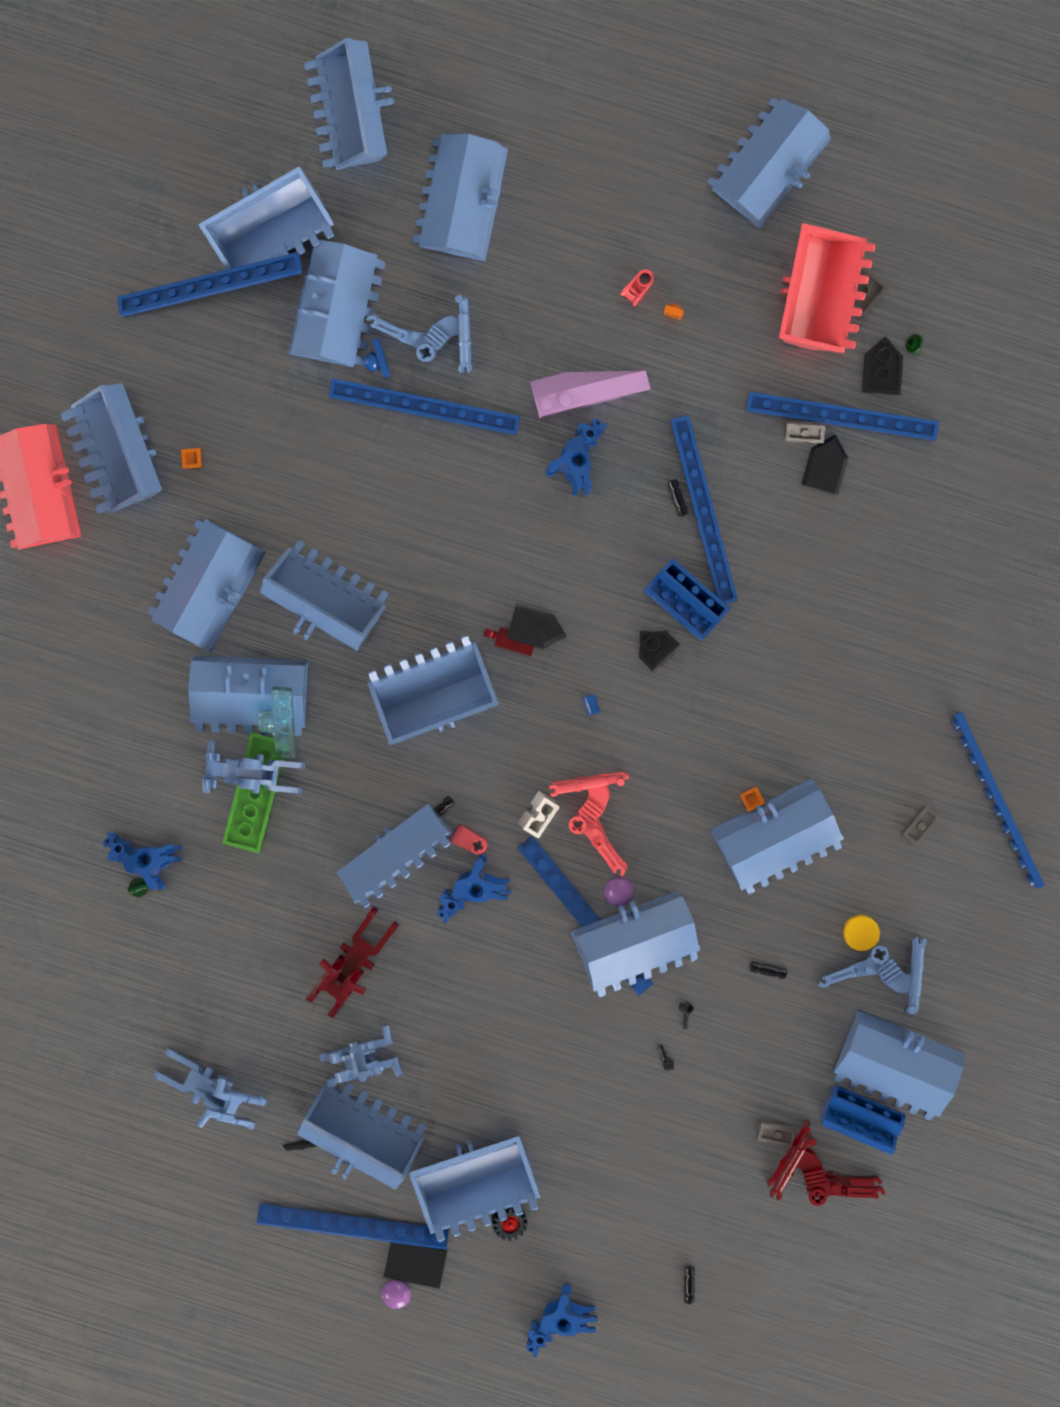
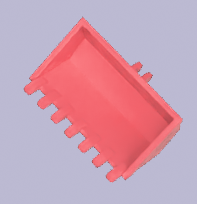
[779,223,876,353]

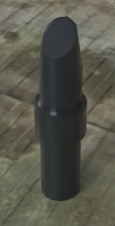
[282,1140,318,1151]

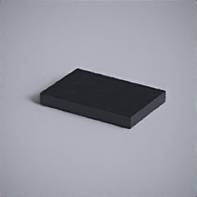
[383,1242,447,1289]

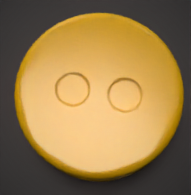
[843,915,880,951]

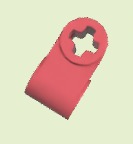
[620,269,654,307]
[450,824,487,854]

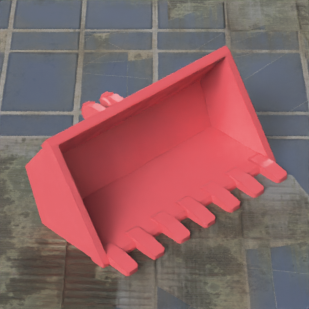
[0,424,82,550]

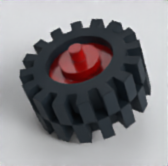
[492,1207,527,1241]

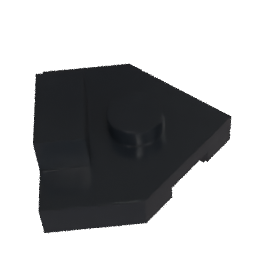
[639,631,681,672]

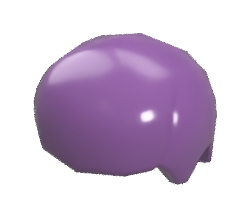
[604,876,635,907]
[381,1279,411,1309]

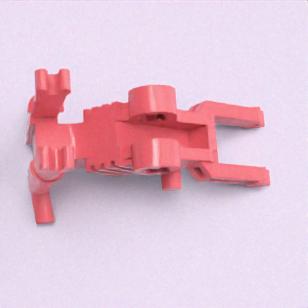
[549,772,629,876]

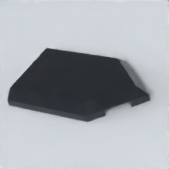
[862,336,903,395]
[801,435,848,495]
[506,603,567,649]

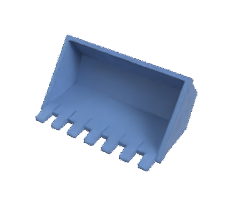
[288,239,386,368]
[61,383,162,514]
[188,656,309,736]

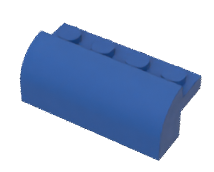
[643,558,731,641]
[821,1085,906,1155]

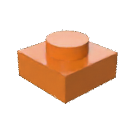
[663,303,684,320]
[181,448,202,469]
[740,786,765,812]

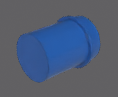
[582,694,600,716]

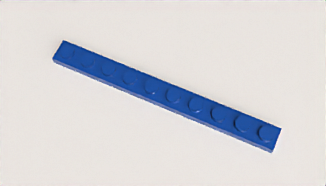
[117,252,302,317]
[328,378,520,436]
[746,392,939,441]
[670,415,738,604]
[952,712,1045,889]
[517,836,654,995]
[256,1204,449,1250]

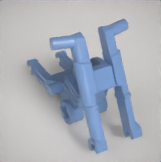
[366,295,473,373]
[202,740,305,794]
[818,937,927,1015]
[319,1025,403,1087]
[153,1047,268,1130]

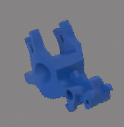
[545,419,607,496]
[103,832,183,890]
[437,854,511,923]
[526,1283,598,1357]

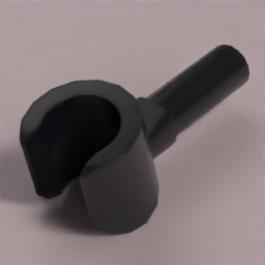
[679,1001,694,1029]
[658,1045,674,1071]

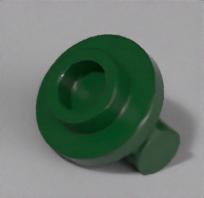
[906,334,924,356]
[127,878,148,897]

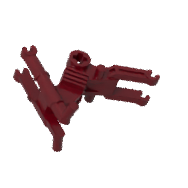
[306,906,399,1019]
[767,1120,885,1206]

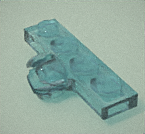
[257,686,296,759]

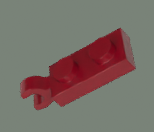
[483,627,534,656]

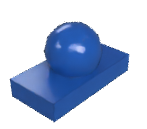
[363,338,391,379]

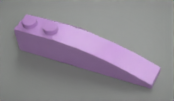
[530,370,651,419]

